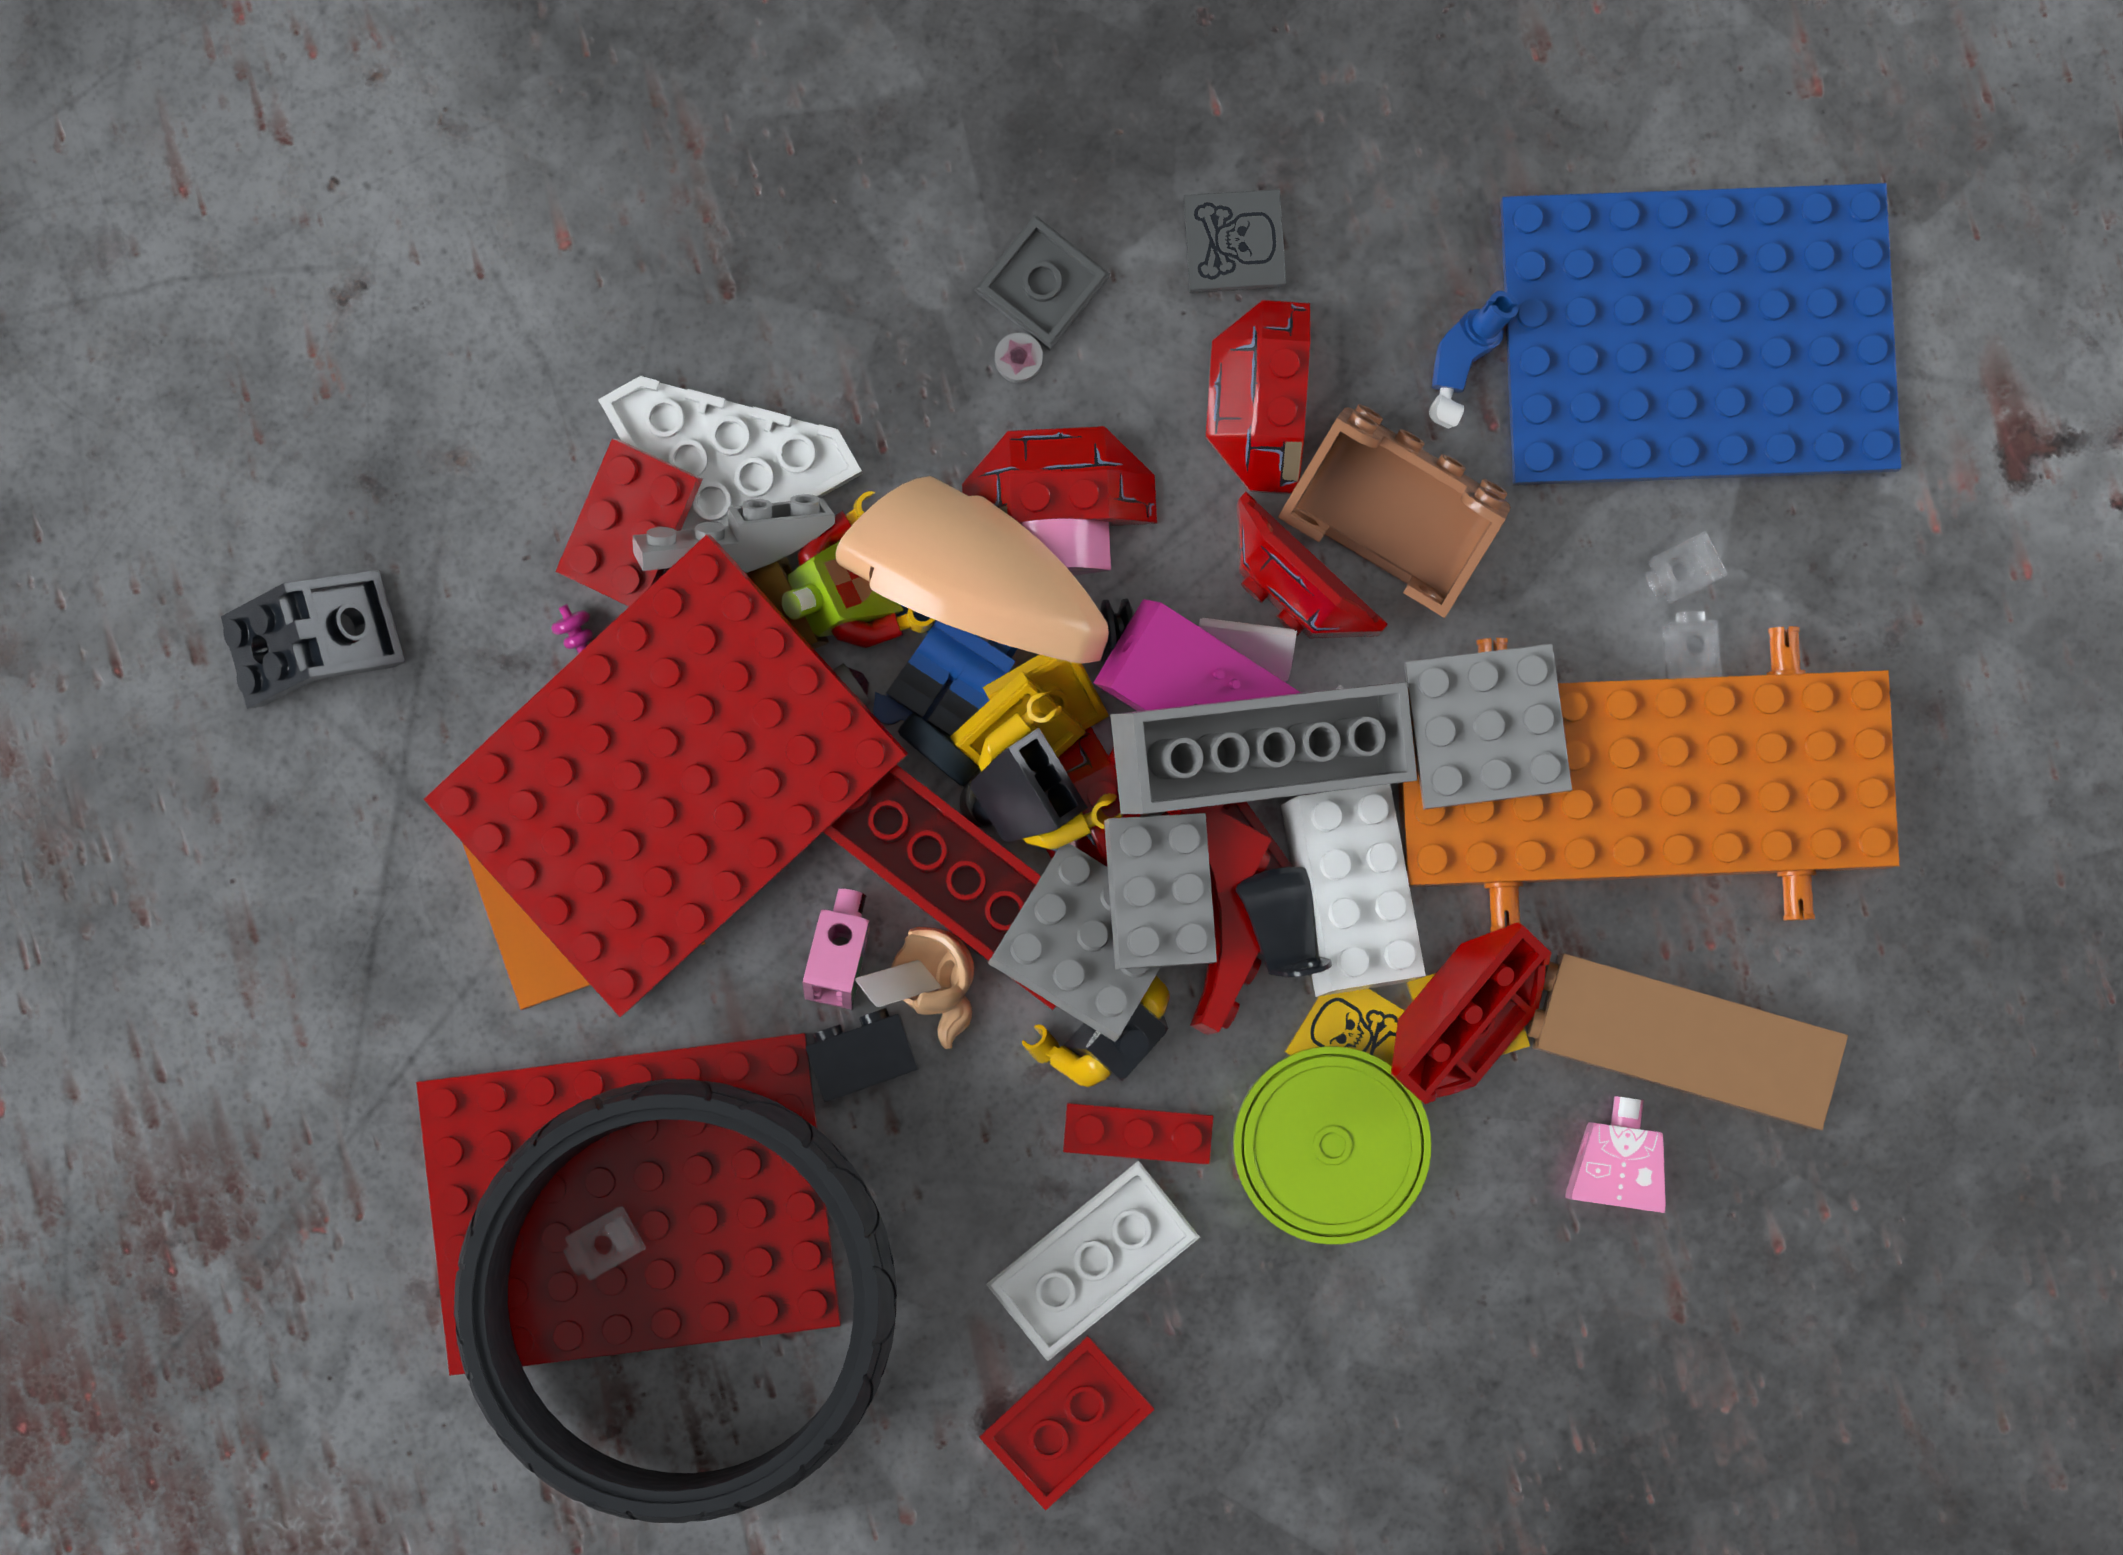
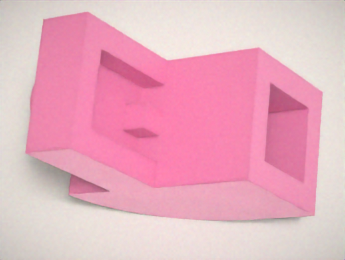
[1022,519,1111,576]

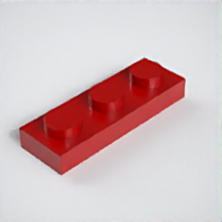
[1063,1103,1213,1165]

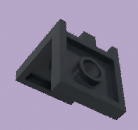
[221,570,405,709]

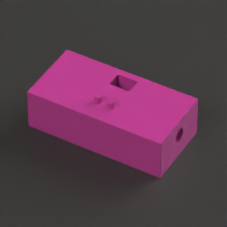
[1093,599,1301,711]

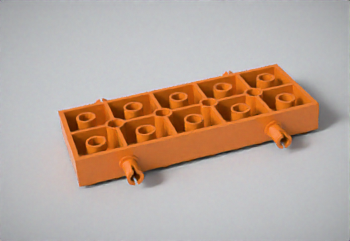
[1398,626,1900,932]

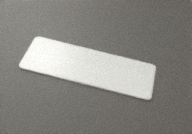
[855,960,941,1007]

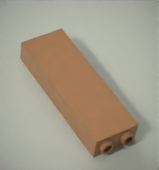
[1527,953,1848,1130]

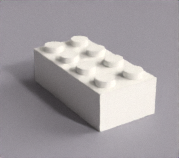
[1281,784,1426,997]

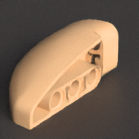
[836,476,1109,664]

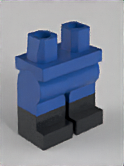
[885,621,1017,736]

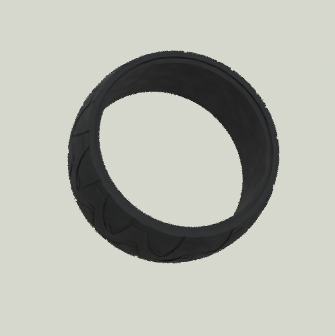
[454,1079,897,1523]

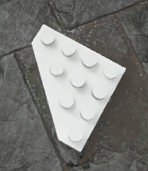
[598,376,863,530]

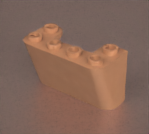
[1278,404,1511,618]

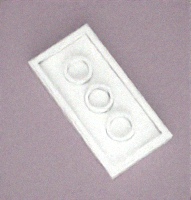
[986,1160,1200,1361]

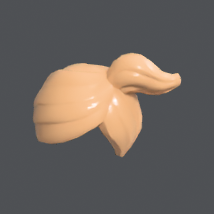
[891,927,974,1049]

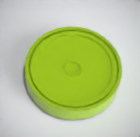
[1233,1046,1431,1244]

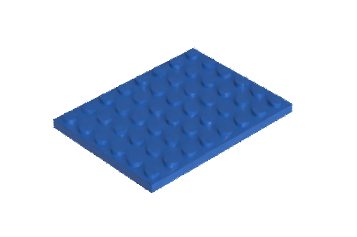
[1500,183,1902,485]

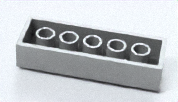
[1110,682,1417,814]

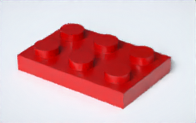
[555,438,703,607]
[979,1335,1155,1511]

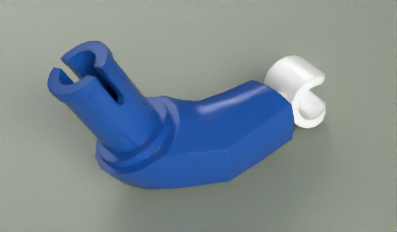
[1429,291,1518,429]

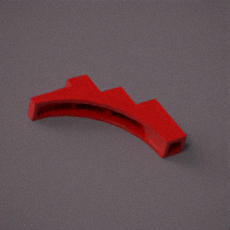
[1107,747,1272,1035]

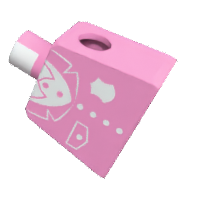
[1565,1096,1666,1213]

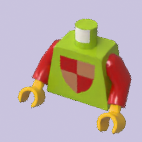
[782,491,935,648]

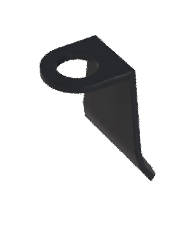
[1236,867,1332,977]

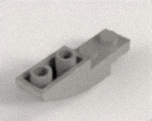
[633,494,835,573]

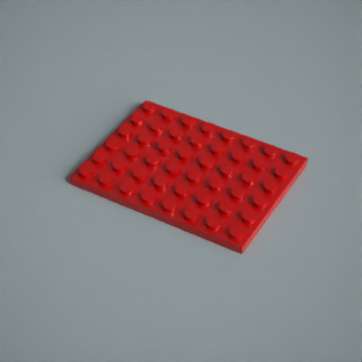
[424,534,908,1017]
[416,1033,841,1376]

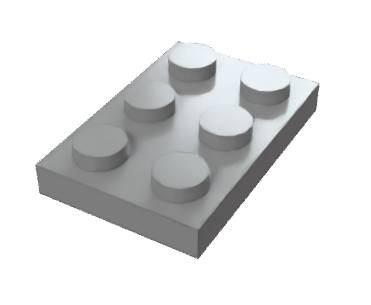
[1104,813,1217,970]

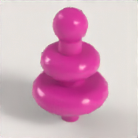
[551,604,593,653]

